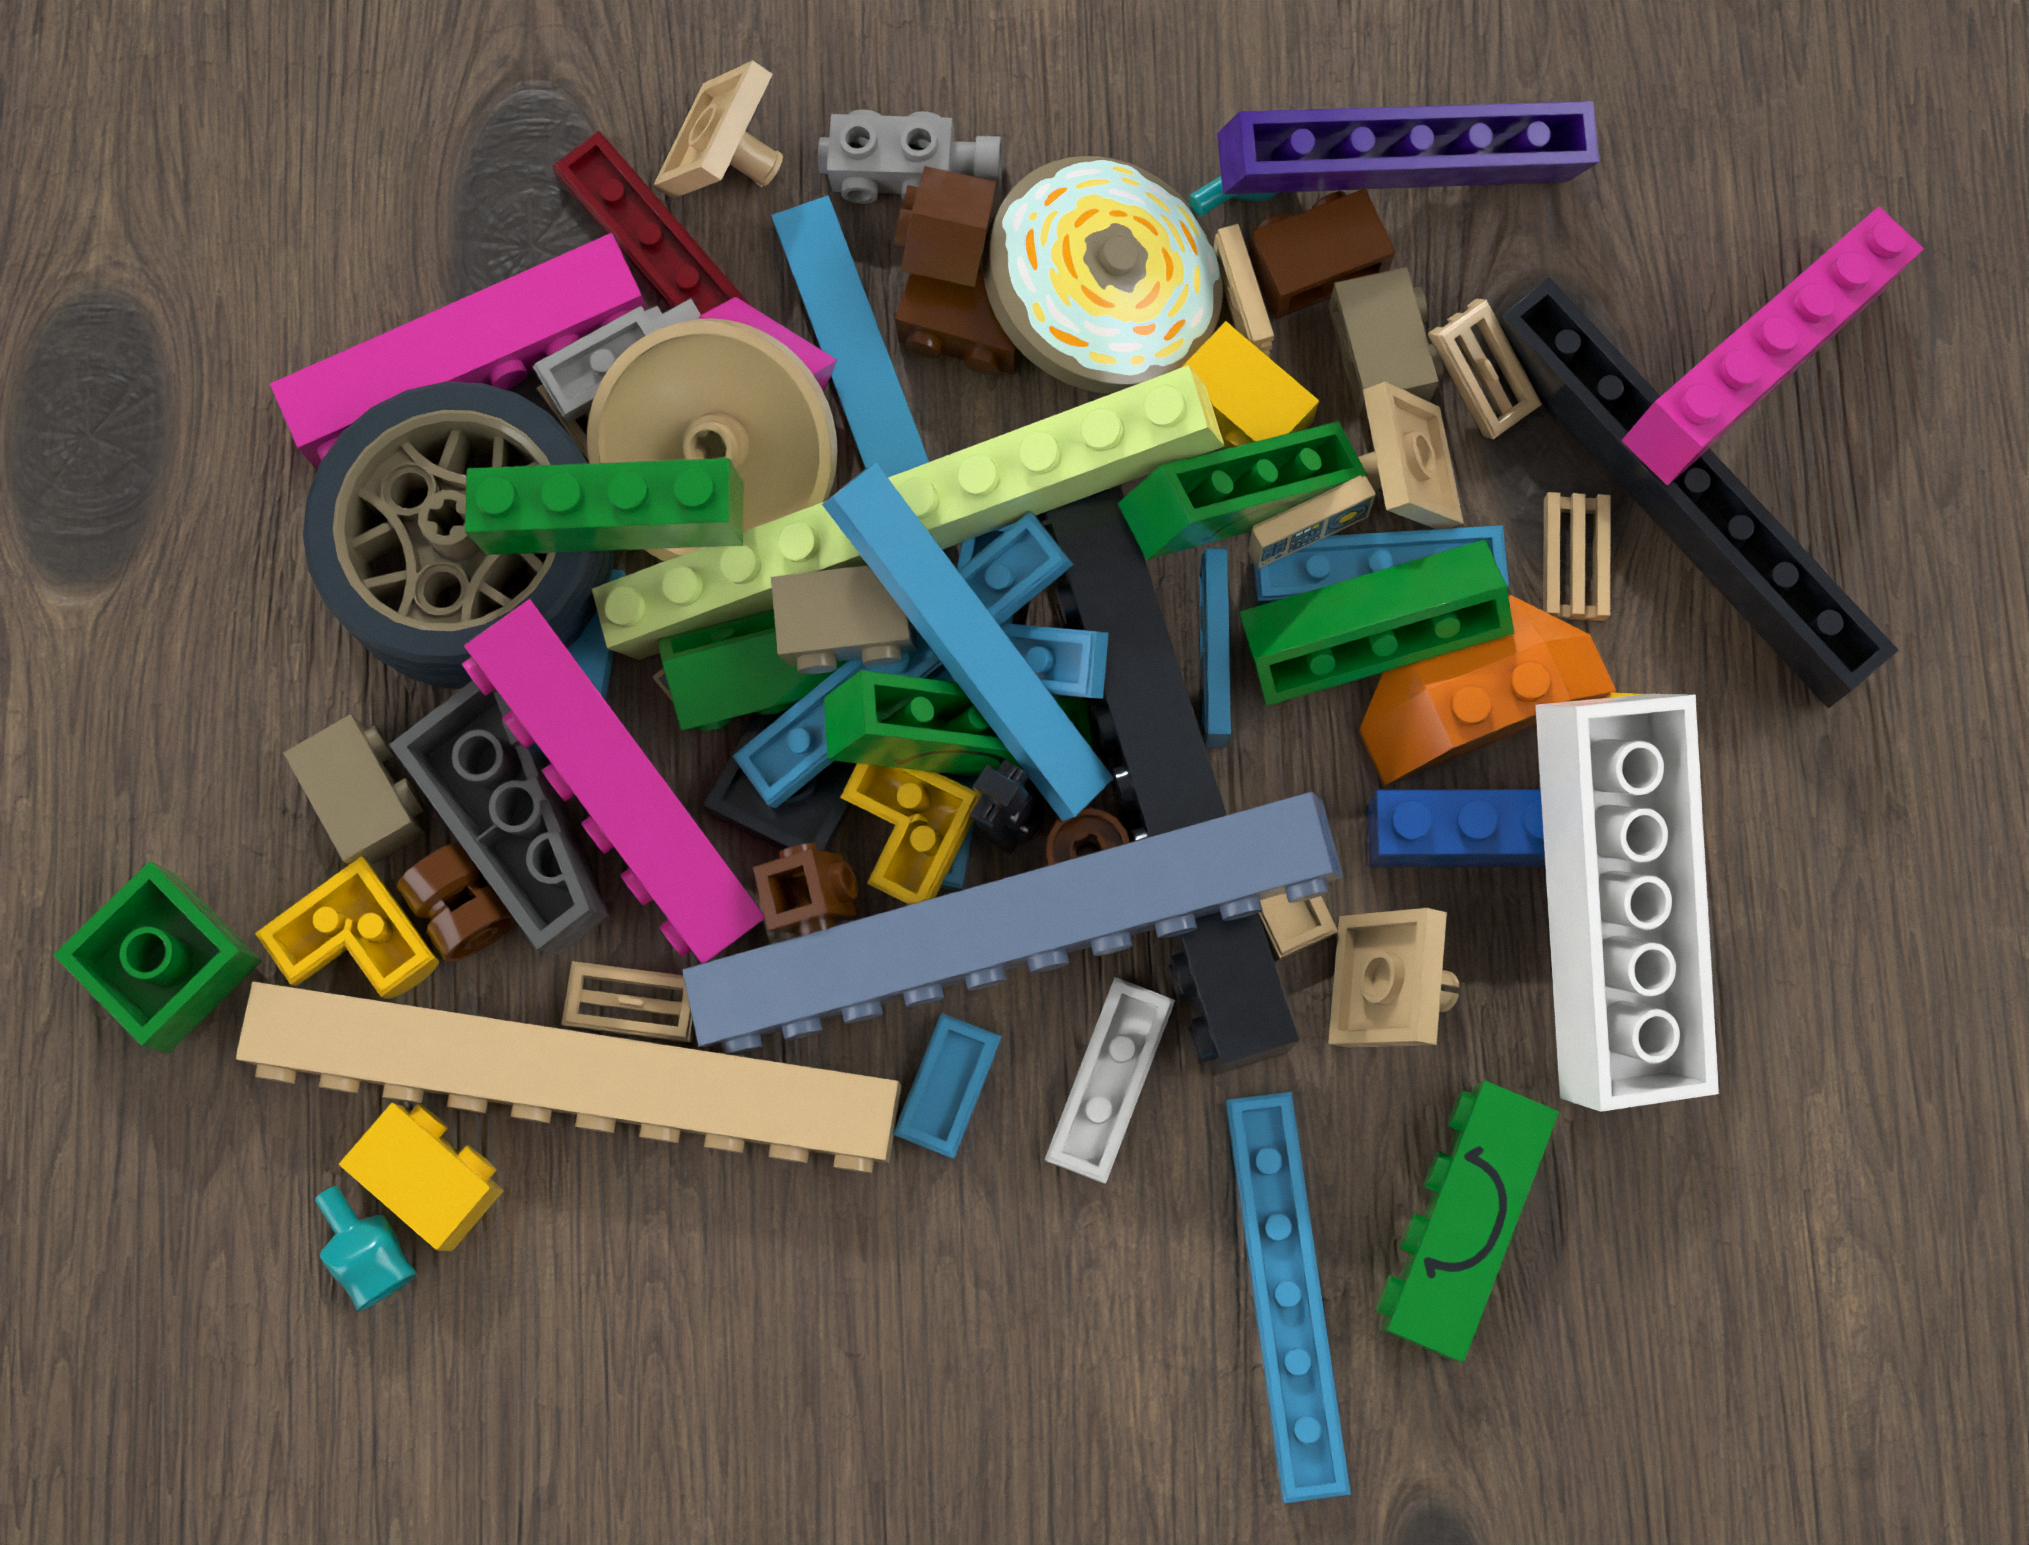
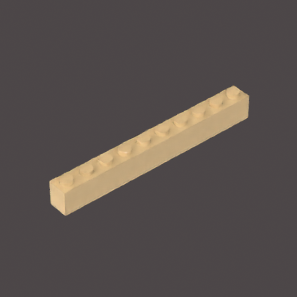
[236,981,902,1173]

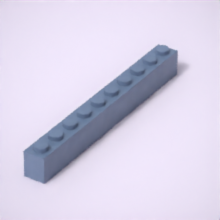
[682,792,1343,1055]

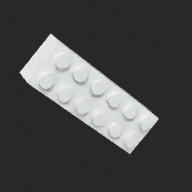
[1535,694,1719,1112]

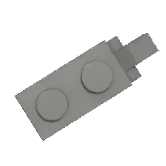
[533,299,701,424]

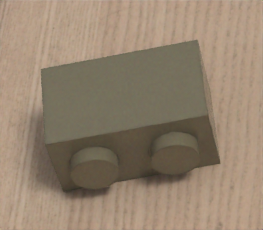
[1328,267,1444,419]
[771,565,918,674]
[283,714,427,865]

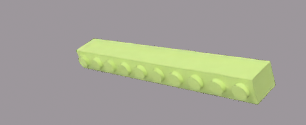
[592,365,1224,660]

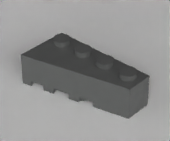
[389,680,609,955]

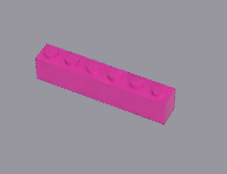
[1621,206,1924,486]
[270,233,647,468]
[462,599,765,964]

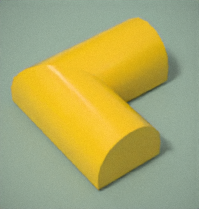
[840,763,980,905]
[255,856,439,999]

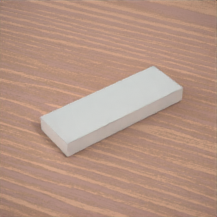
[1045,977,1175,1184]

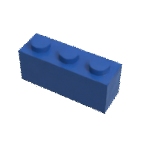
[1367,790,1545,867]

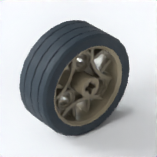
[303,382,615,689]

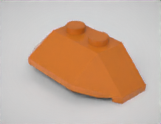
[1358,595,1617,787]

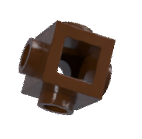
[753,843,858,937]

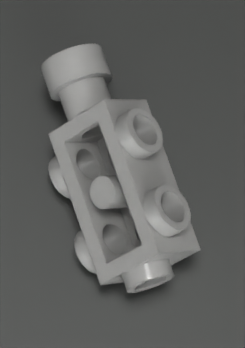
[818,110,1003,204]

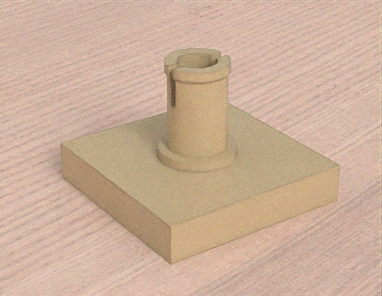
[653,60,783,199]
[1358,382,1464,529]
[1328,908,1459,1048]

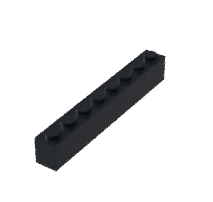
[1499,277,1899,709]

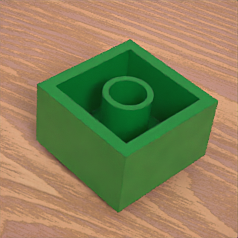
[53,861,262,1054]

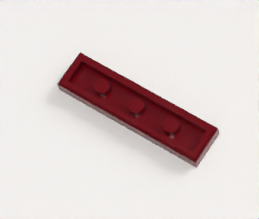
[552,131,750,315]

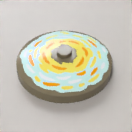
[983,156,1223,394]

